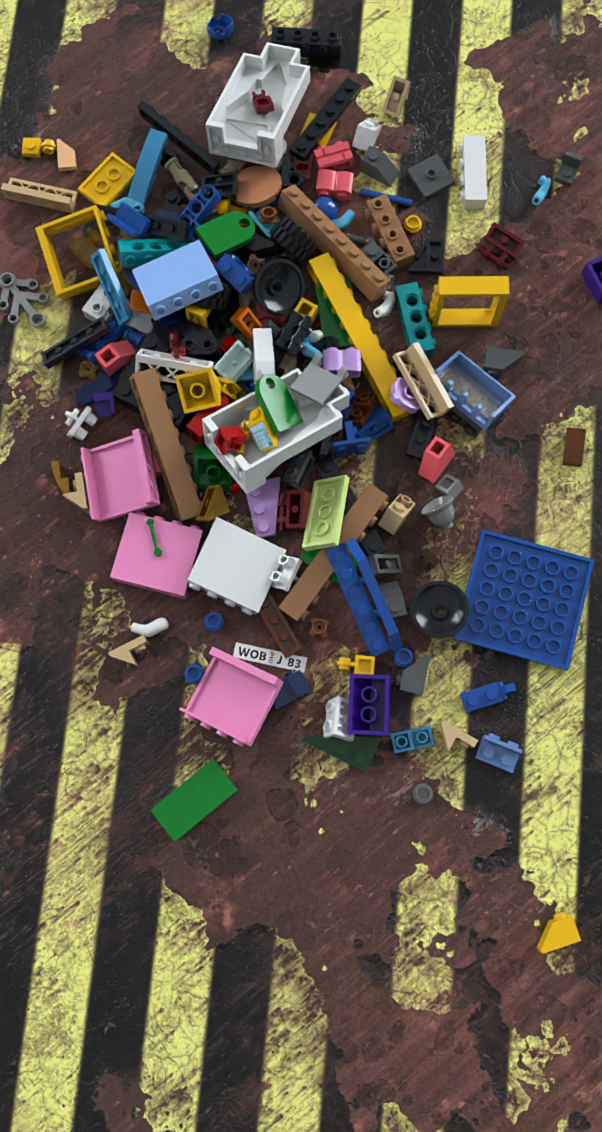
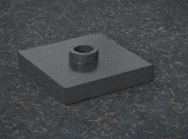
[406,154,455,200]

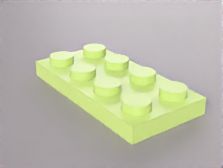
[302,475,350,551]

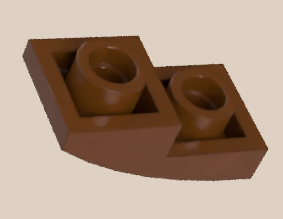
[345,392,377,429]
[562,427,586,467]

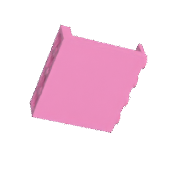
[80,428,160,522]
[110,511,205,599]
[179,646,284,747]

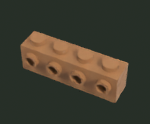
[364,194,415,270]

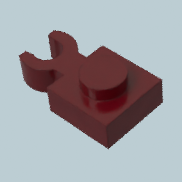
[252,90,274,115]

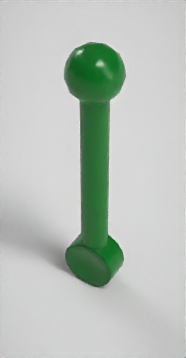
[146,518,162,557]

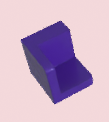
[93,392,116,417]

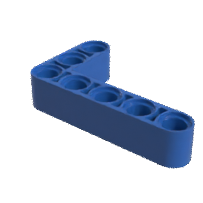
[177,184,247,268]

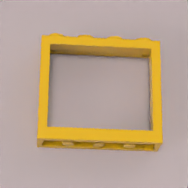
[35,205,123,300]
[428,276,510,327]

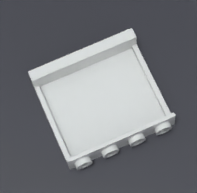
[186,517,286,616]

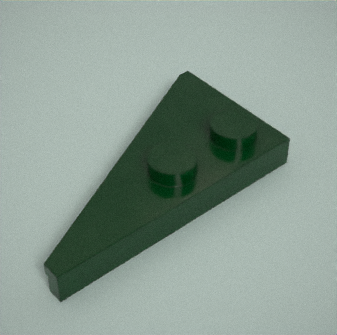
[303,736,382,772]

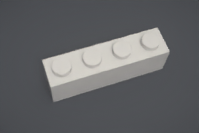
[459,135,487,209]

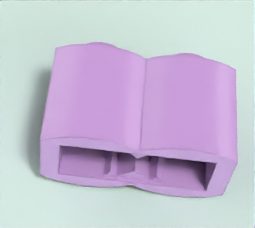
[323,347,361,378]

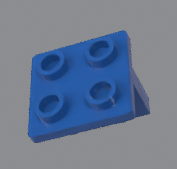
[331,421,371,458]

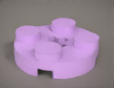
[390,377,426,414]

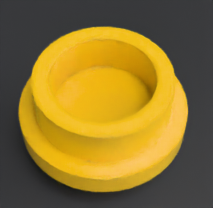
[404,215,422,233]

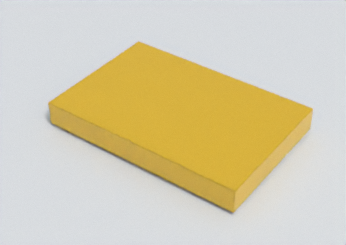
[77,152,135,206]

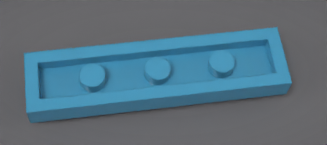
[90,248,134,326]

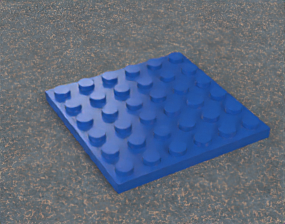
[453,529,594,671]

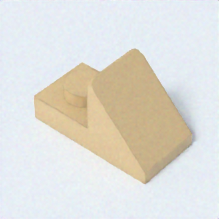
[382,75,411,118]
[62,472,90,513]
[108,635,149,667]
[439,720,478,752]

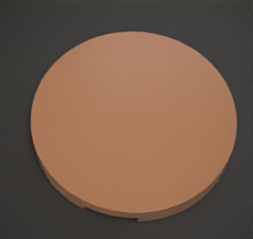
[233,165,282,208]

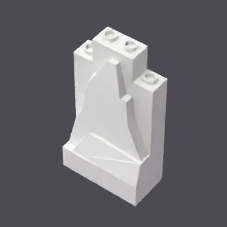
[205,42,310,168]
[202,368,350,494]

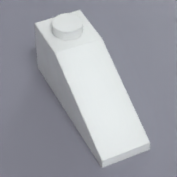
[252,328,275,385]

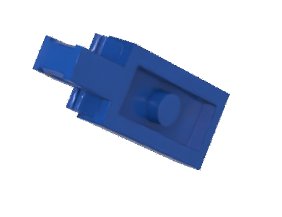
[459,681,516,713]

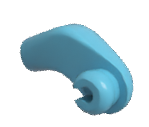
[532,175,551,205]
[110,197,145,213]
[331,209,356,231]
[301,336,323,359]

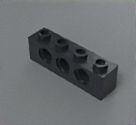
[271,27,342,60]

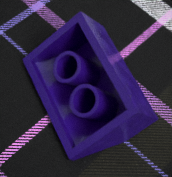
[348,674,392,737]

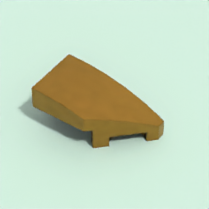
[51,460,72,494]

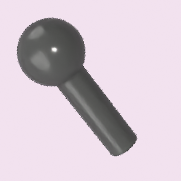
[346,233,378,246]

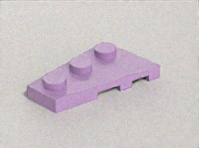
[246,476,281,539]

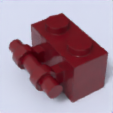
[477,222,525,270]
[277,490,312,532]

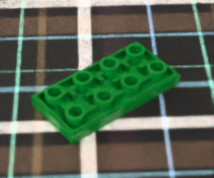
[314,278,354,349]
[150,759,238,842]

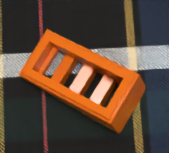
[230,306,262,343]

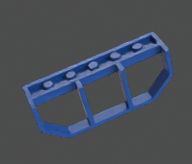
[325,539,403,657]

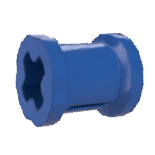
[123,326,146,349]

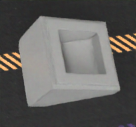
[434,473,463,500]

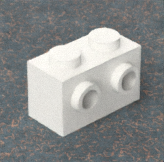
[82,284,114,323]

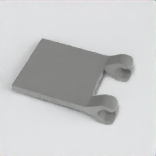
[290,353,349,406]

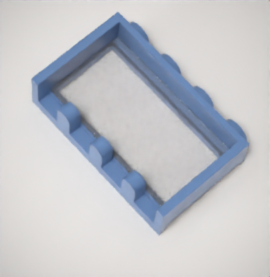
[435,350,516,431]

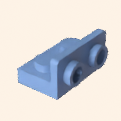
[474,733,523,773]

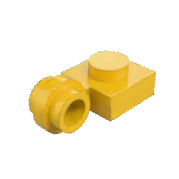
[22,138,56,158]
[337,655,375,675]

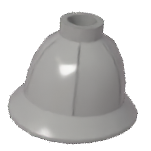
[421,495,455,530]

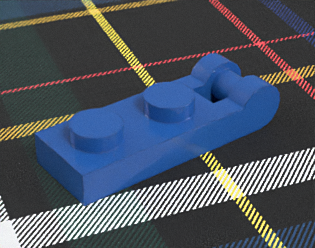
[80,317,127,363]

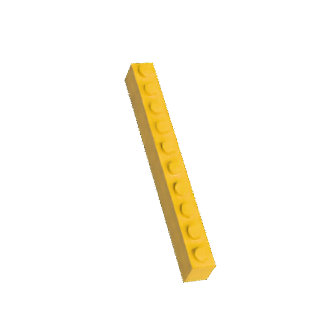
[307,252,411,422]

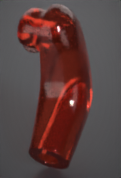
[169,331,186,359]

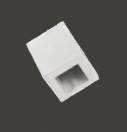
[352,118,382,151]

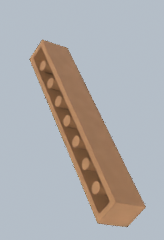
[277,184,391,302]
[129,368,202,522]
[278,483,389,623]

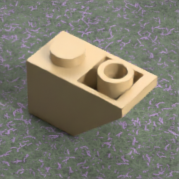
[378,493,416,535]

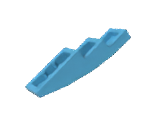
[128,128,168,205]

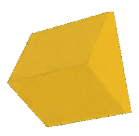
[175,367,221,414]

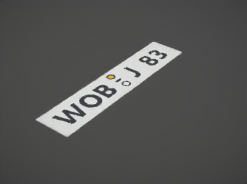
[233,642,307,673]

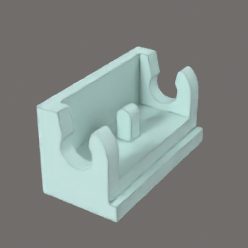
[213,340,253,383]

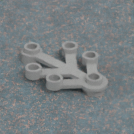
[0,272,50,329]

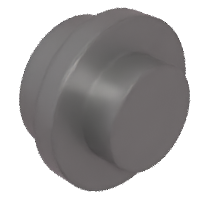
[413,783,433,804]

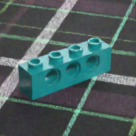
[118,238,192,268]
[395,282,436,357]

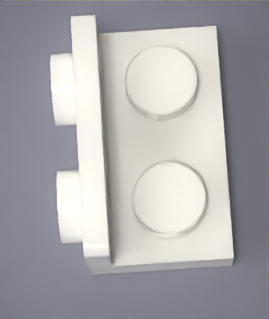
[323,696,354,742]

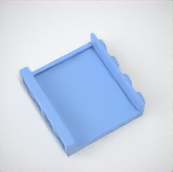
[132,240,224,321]

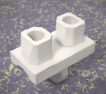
[65,406,98,441]
[270,555,302,592]

